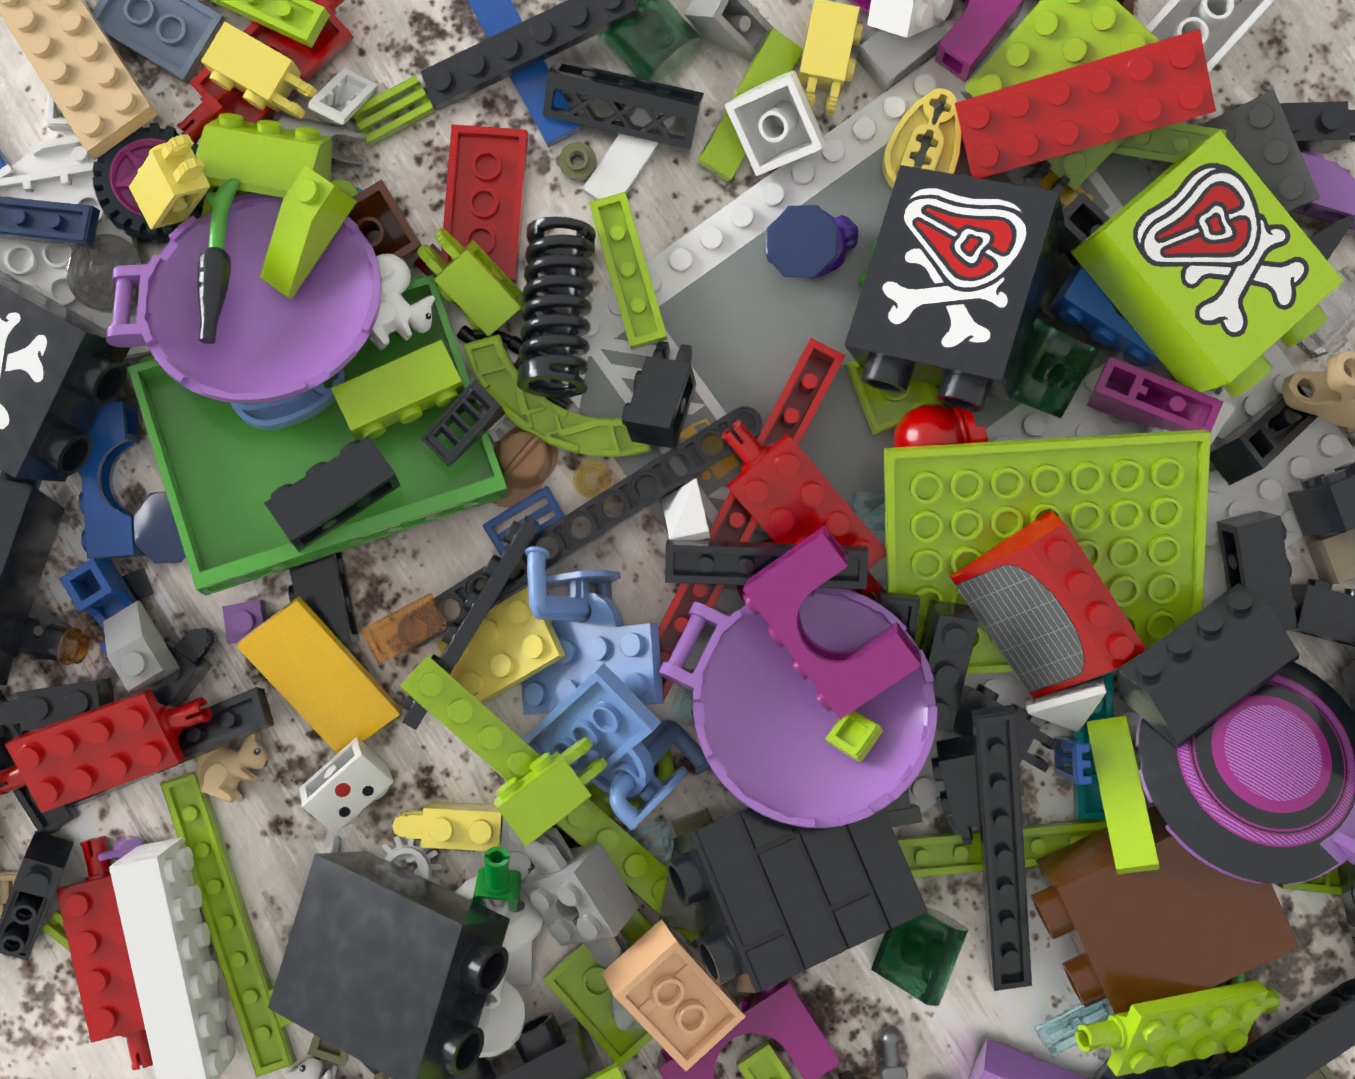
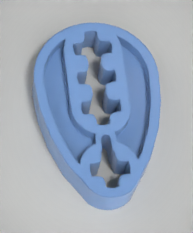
[231,369,347,431]

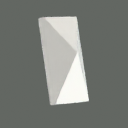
[308,68,378,125]
[661,478,710,540]
[1026,678,1106,732]

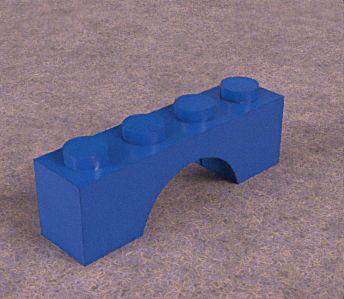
[78,401,146,559]

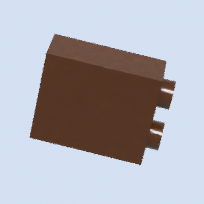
[1031,806,1299,1015]

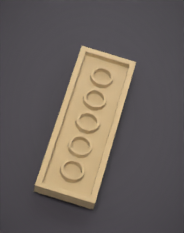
[0,0,158,160]

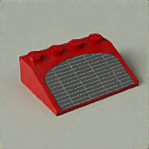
[950,510,1146,699]

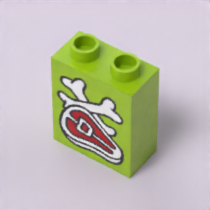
[1071,130,1344,397]

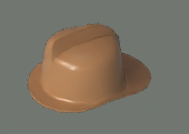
[492,426,559,508]

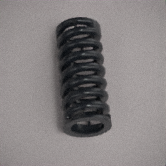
[517,217,596,398]

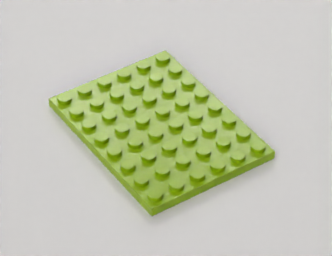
[884,429,1211,675]

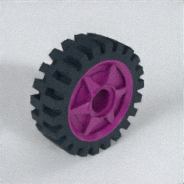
[92,123,205,243]

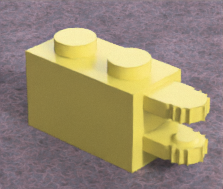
[798,0,864,116]
[201,21,318,120]
[129,134,210,230]
[391,801,503,851]

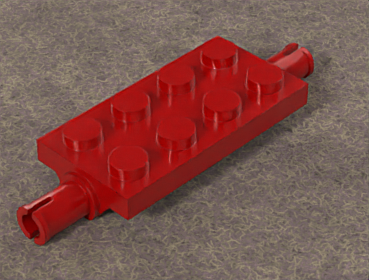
[177,0,354,143]
[721,420,886,603]
[0,688,212,813]
[56,835,153,1070]

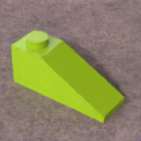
[260,165,357,300]

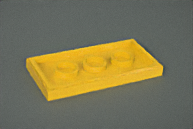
[236,596,401,754]

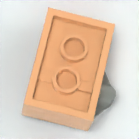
[601,919,746,1071]

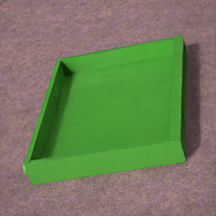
[128,275,508,596]

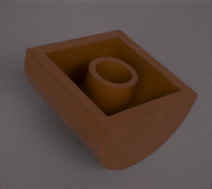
[348,179,422,260]

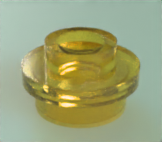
[573,460,612,498]

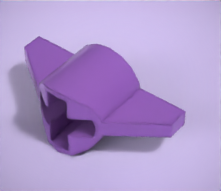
[98,836,144,861]

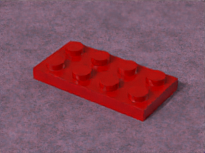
[441,124,529,283]

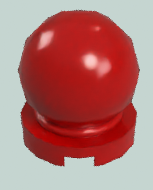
[893,403,988,448]

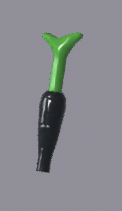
[197,178,240,344]

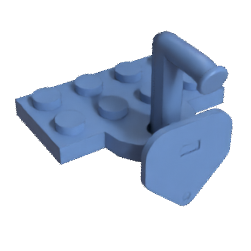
[522,546,664,715]
[522,663,710,830]

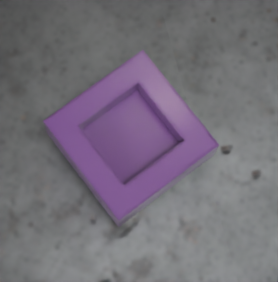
[222,600,267,644]

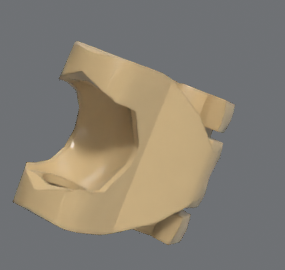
[1282,351,1355,433]

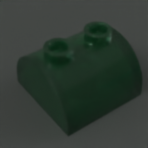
[598,0,703,82]
[1012,318,1100,419]
[870,906,969,1006]

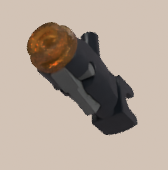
[0,605,90,686]

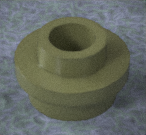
[559,142,597,181]

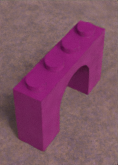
[848,0,1025,83]
[743,525,922,720]
[658,978,841,1079]

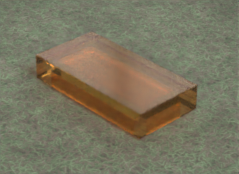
[360,593,449,665]

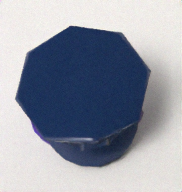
[765,205,859,279]
[133,491,186,563]

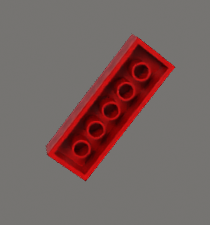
[955,29,1216,179]

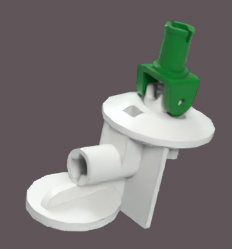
[455,847,545,1058]

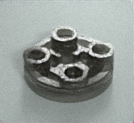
[66,234,148,313]

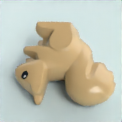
[196,732,268,803]

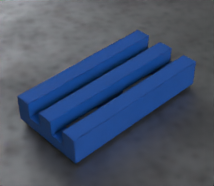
[482,486,565,556]
[1054,736,1092,785]

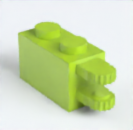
[417,228,524,337]
[493,737,608,846]

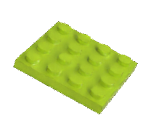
[964,0,1160,191]

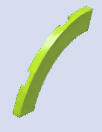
[462,334,652,457]

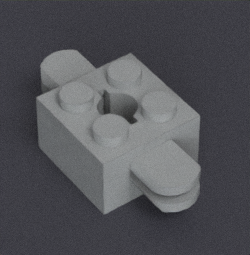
[520,827,639,968]

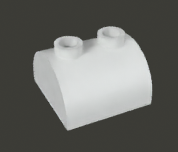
[724,70,827,176]

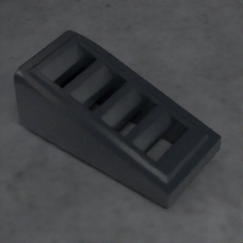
[421,380,506,467]

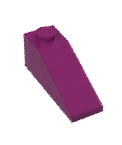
[1086,357,1224,432]

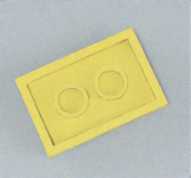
[437,587,566,704]

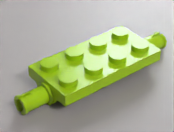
[1075,979,1280,1077]

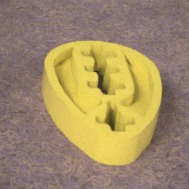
[882,88,962,189]

